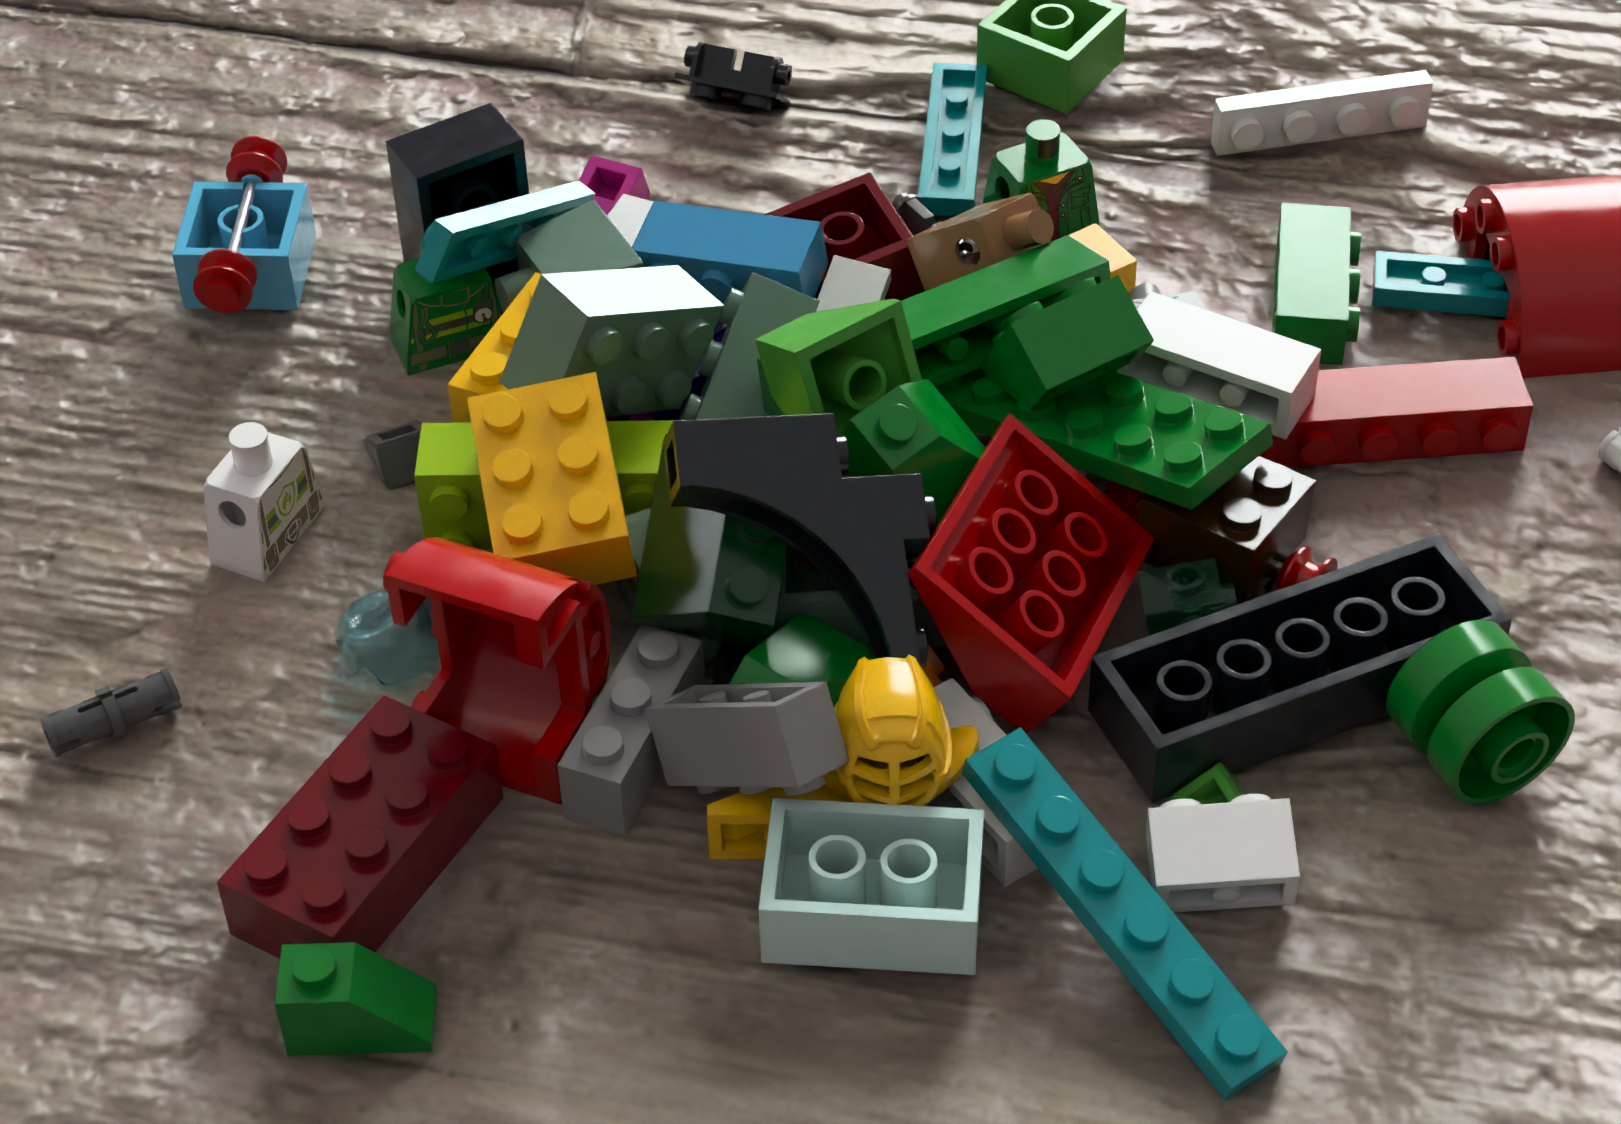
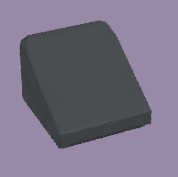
[363,420,422,489]

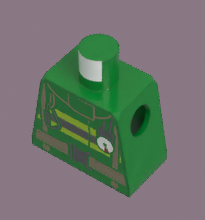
[390,241,503,376]

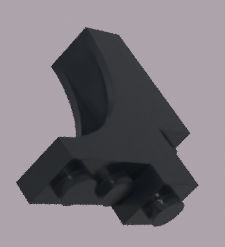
[663,413,936,667]

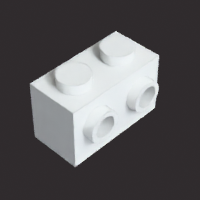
[1146,794,1300,913]

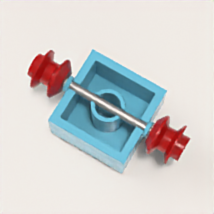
[172,136,316,313]

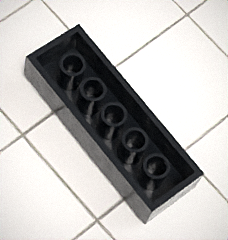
[1088,533,1512,803]

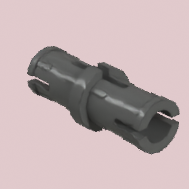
[40,669,182,757]

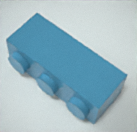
[632,201,828,303]

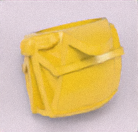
[824,654,980,806]

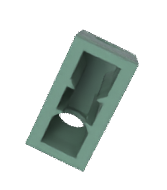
[495,200,644,310]

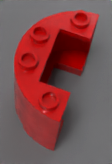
[1453,175,1621,378]
[383,537,611,805]

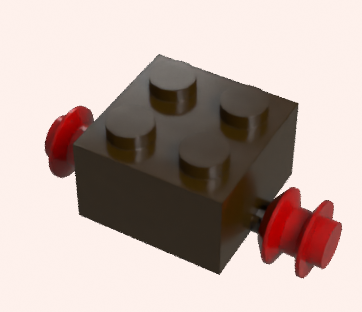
[1104,456,1338,605]

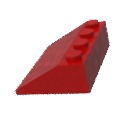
[908,413,1154,734]

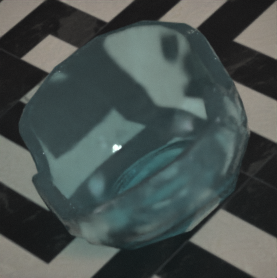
[334,588,439,685]

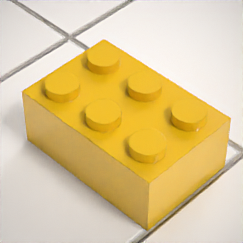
[467,372,637,585]

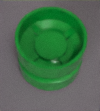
[1386,620,1575,804]

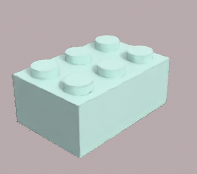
[759,798,984,975]

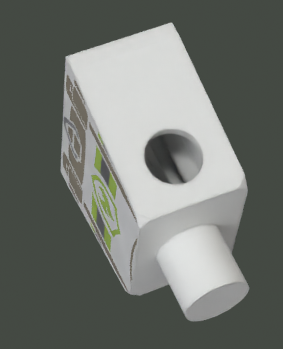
[203,422,326,582]

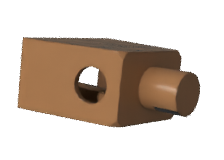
[906,193,1054,291]

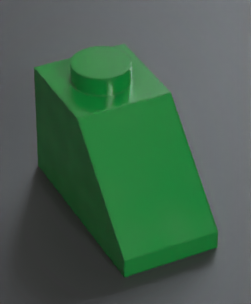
[275,942,437,1056]

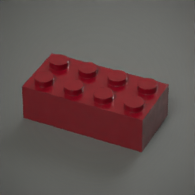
[217,695,504,959]

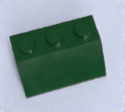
[630,434,788,648]

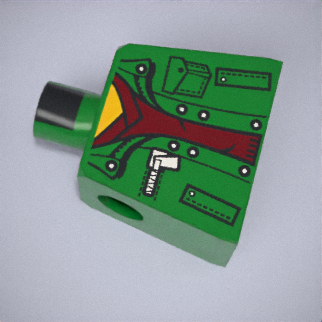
[982,119,1100,241]

